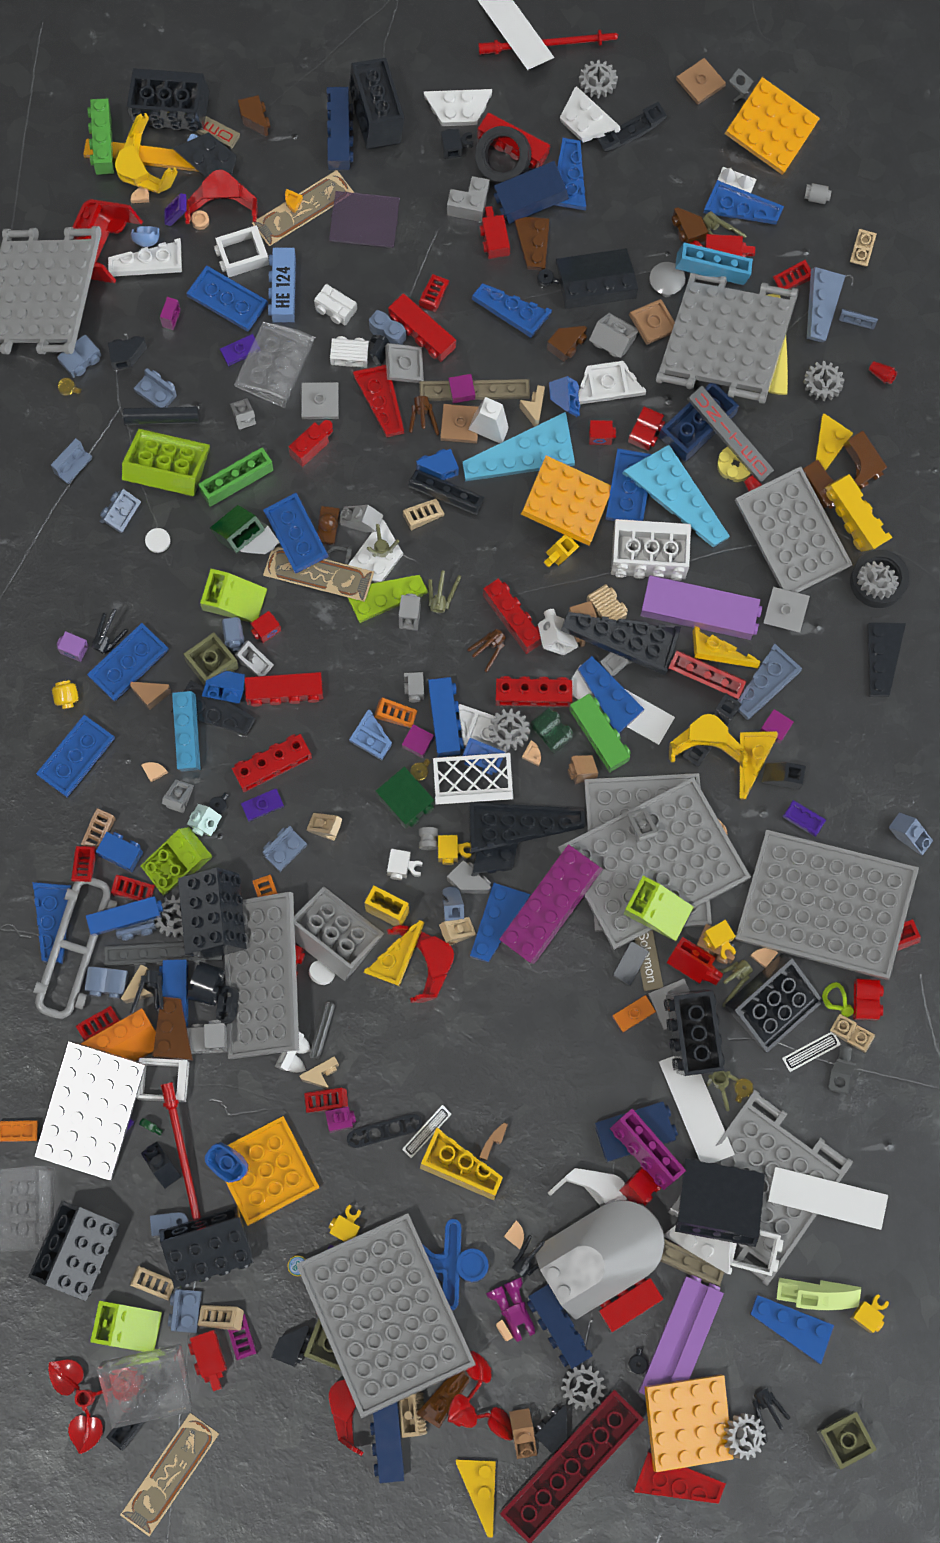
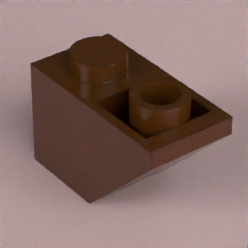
[238,95,270,136]
[672,207,708,243]
[547,326,587,362]

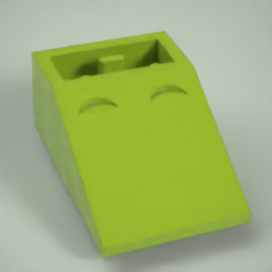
[200,569,267,622]
[141,827,212,896]
[624,876,693,941]
[90,1301,162,1354]

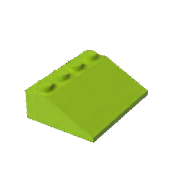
[122,429,210,496]

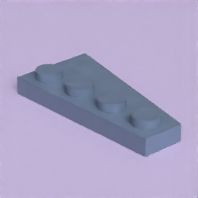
[807,267,845,342]
[738,644,802,720]

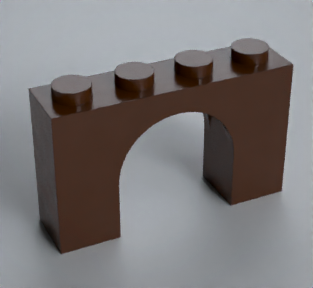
[803,431,887,509]

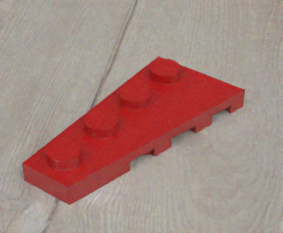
[353,365,404,437]
[633,1452,726,1504]

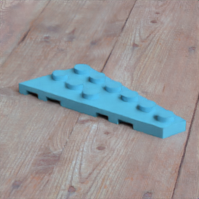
[463,412,575,481]
[622,445,730,547]

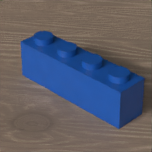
[428,677,464,758]
[159,960,189,1028]

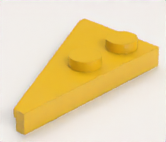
[815,414,853,471]
[693,626,760,668]
[740,732,778,800]
[364,920,424,987]
[456,1459,496,1537]

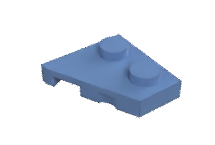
[349,709,392,760]

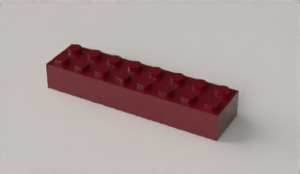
[499,1389,644,1543]

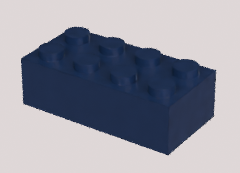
[659,383,739,462]

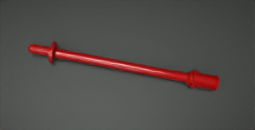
[478,30,618,55]
[160,1082,201,1221]

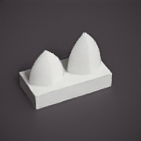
[718,167,756,193]
[275,1032,311,1073]

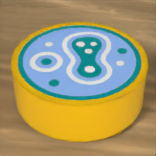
[288,1256,306,1277]

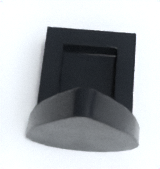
[369,334,390,365]

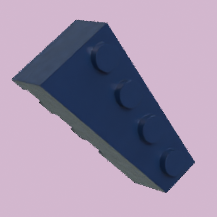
[327,87,353,170]
[527,1284,593,1369]
[370,1402,404,1483]

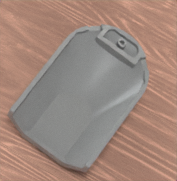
[533,1200,665,1320]

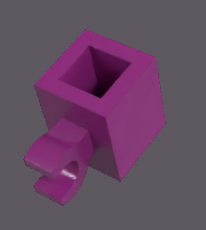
[325,1106,356,1133]

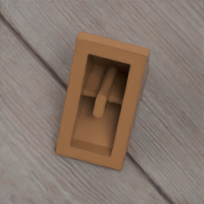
[130,682,171,710]

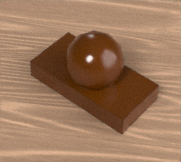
[317,506,340,545]

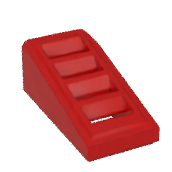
[773,260,811,289]
[419,274,449,312]
[71,846,96,882]
[111,874,155,901]
[76,1006,120,1041]
[304,1088,348,1113]

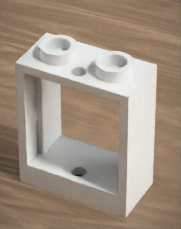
[214,225,269,278]
[136,1058,189,1102]
[730,1229,784,1276]

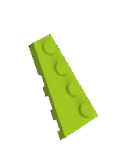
[347,575,428,623]

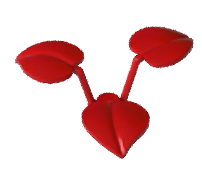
[448,1351,513,1441]
[48,1360,144,1454]

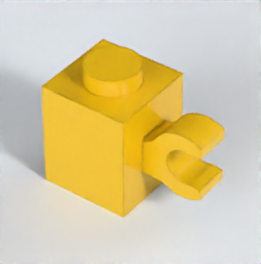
[543,535,579,568]
[438,835,471,865]
[703,920,736,960]
[328,1205,361,1242]
[850,1294,889,1333]

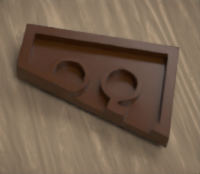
[514,217,549,271]
[153,997,193,1061]
[416,1370,471,1428]

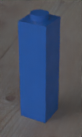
[86,896,164,936]

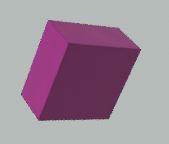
[160,297,181,330]
[449,374,475,403]
[760,709,794,744]
[402,724,434,758]

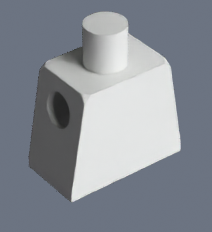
[538,609,578,655]

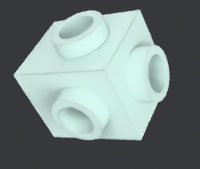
[187,804,222,836]

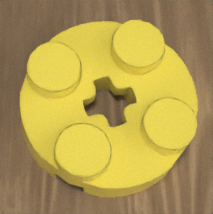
[717,447,751,482]

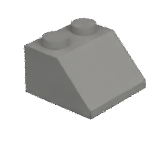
[589,313,639,358]

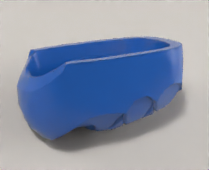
[204,1142,248,1183]

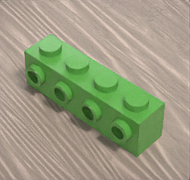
[88,98,114,175]
[198,447,274,507]
[569,693,631,773]

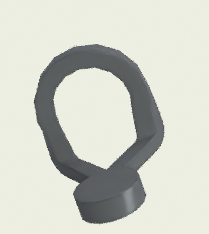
[326,546,352,565]

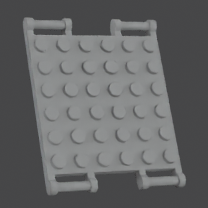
[0,226,101,354]
[656,273,798,404]
[668,1090,853,1286]

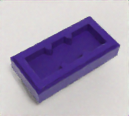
[164,193,186,226]
[220,334,261,366]
[241,789,284,822]
[783,800,826,837]

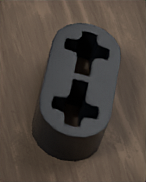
[216,986,239,1024]

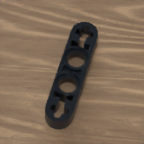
[347,1114,422,1149]

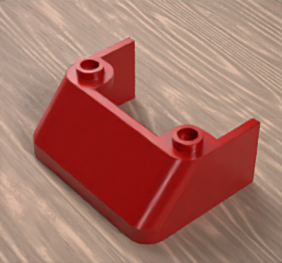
[73,199,143,283]

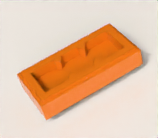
[612,995,656,1033]
[0,1121,38,1142]

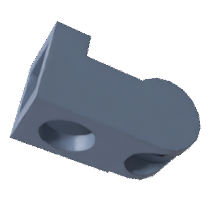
[443,887,464,921]
[150,1212,189,1237]

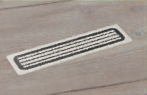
[782,1032,841,1072]
[402,1105,451,1158]

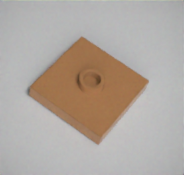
[676,58,726,105]
[629,299,675,345]
[441,404,478,443]

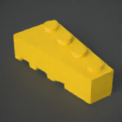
[825,474,892,552]
[420,1128,503,1200]

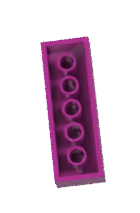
[499,844,603,964]

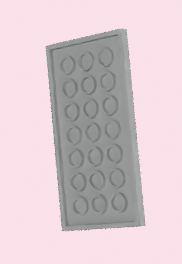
[225,892,299,1059]

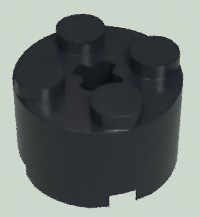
[187,961,225,1006]

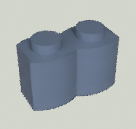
[369,310,406,345]
[57,335,102,378]
[222,617,245,654]
[85,967,129,999]

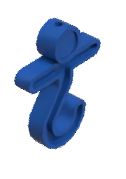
[422,1219,489,1311]

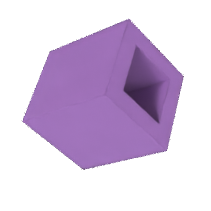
[57,631,89,662]

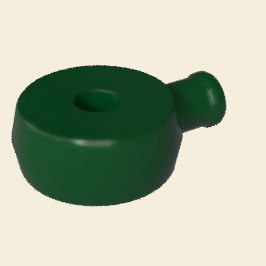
[139,1118,163,1136]

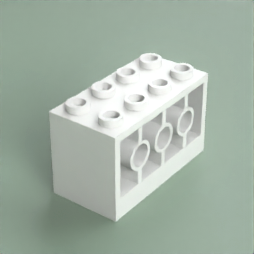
[611,519,691,581]

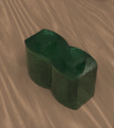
[530,708,573,754]

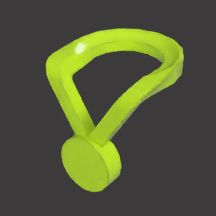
[822,982,854,1017]

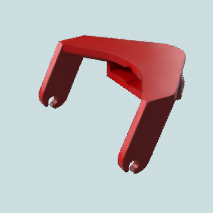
[185,170,258,224]
[387,925,454,1003]
[328,1379,364,1456]

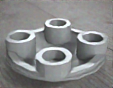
[649,262,686,297]

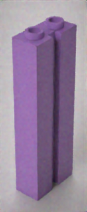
[641,575,762,640]
[638,1275,724,1395]

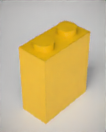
[364,885,409,926]

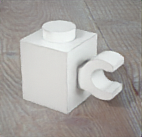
[387,849,423,880]

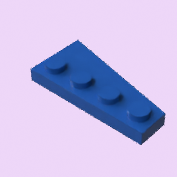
[555,138,586,211]
[703,180,784,224]
[472,283,552,338]
[578,656,644,734]
[32,882,72,964]
[470,883,531,963]
[750,1295,834,1364]

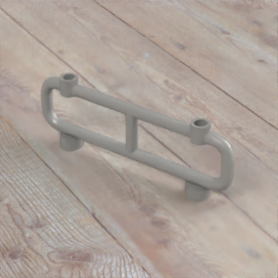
[33,877,117,1019]

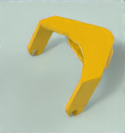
[115,113,178,193]
[669,714,748,768]

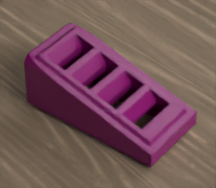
[228,1314,257,1360]

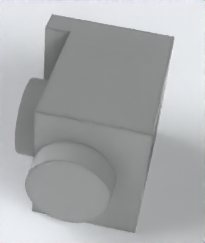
[404,672,424,703]

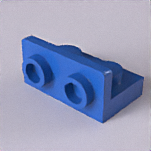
[462,738,506,775]

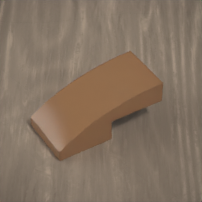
[479,1123,508,1161]

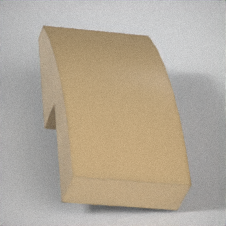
[850,229,877,267]
[830,1014,875,1053]

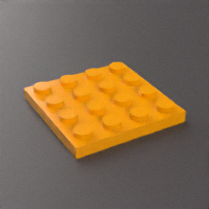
[724,77,820,175]
[521,455,611,546]
[226,1116,320,1226]
[644,1374,733,1472]

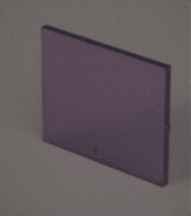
[329,191,400,248]

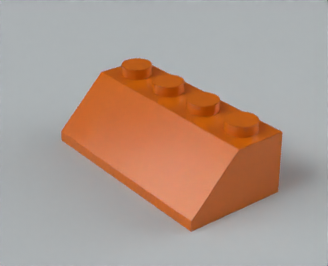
[81,1008,156,1061]

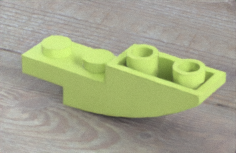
[777,1278,861,1310]

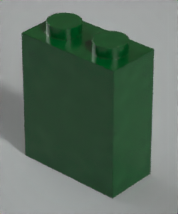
[210,505,265,553]
[375,766,435,829]

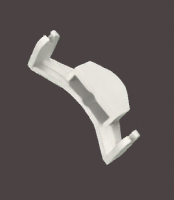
[548,1168,627,1207]

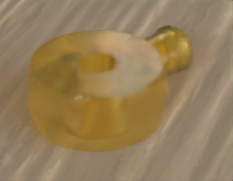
[58,378,81,396]
[410,759,431,781]
[735,1079,753,1103]

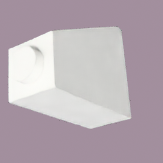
[468,397,509,443]

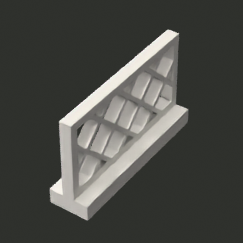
[433,753,514,804]

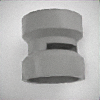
[419,827,438,850]

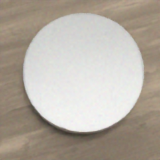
[145,528,171,553]
[309,960,335,985]

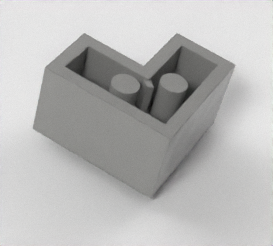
[447,176,490,222]
[187,1020,228,1054]

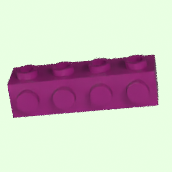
[610,1109,686,1190]

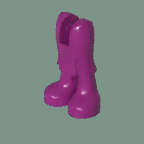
[486,1277,535,1342]

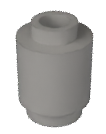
[804,183,832,204]

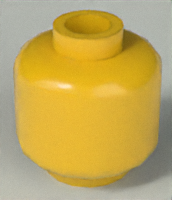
[52,680,79,709]

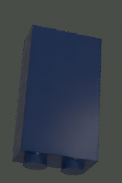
[493,161,569,224]
[594,1102,678,1163]

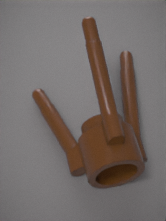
[409,396,439,435]
[467,629,506,673]

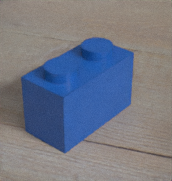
[95,832,143,873]

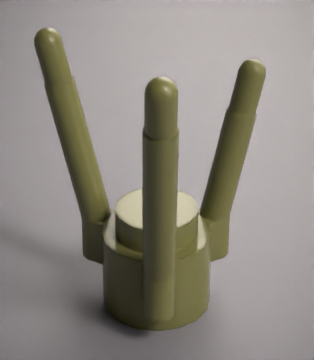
[703,211,746,238]
[367,524,399,557]
[428,570,461,613]
[720,960,753,1007]
[706,1071,738,1111]

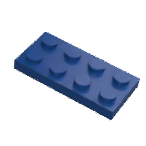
[187,265,268,332]
[605,448,652,521]
[264,493,329,573]
[87,623,169,702]
[36,715,115,798]

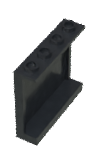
[675,1159,765,1247]

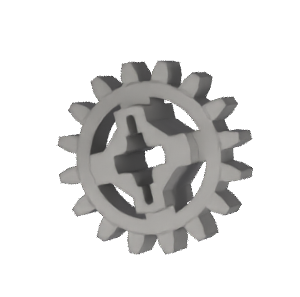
[579,60,618,98]
[804,361,844,401]
[857,561,899,599]
[489,709,530,751]
[153,895,183,939]
[561,1365,606,1411]
[723,1413,766,1460]

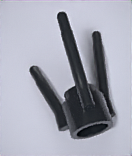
[91,609,128,654]
[130,970,164,1014]
[512,1235,545,1278]
[752,1388,790,1443]

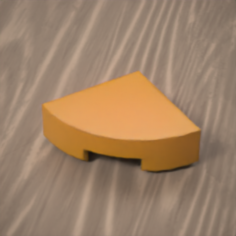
[285,189,303,213]

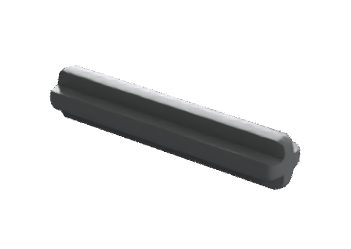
[309,1002,335,1060]

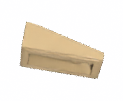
[403,499,444,530]
[129,1266,174,1300]
[198,1305,244,1331]

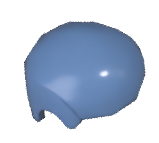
[131,226,160,247]

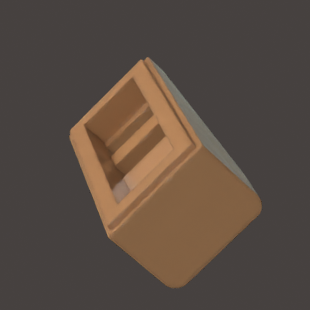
[81,808,116,850]

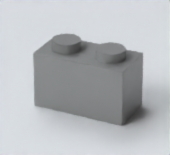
[399,594,421,630]

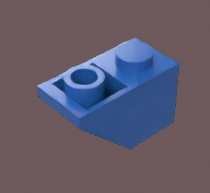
[549,376,580,417]
[416,449,459,480]
[202,671,245,703]

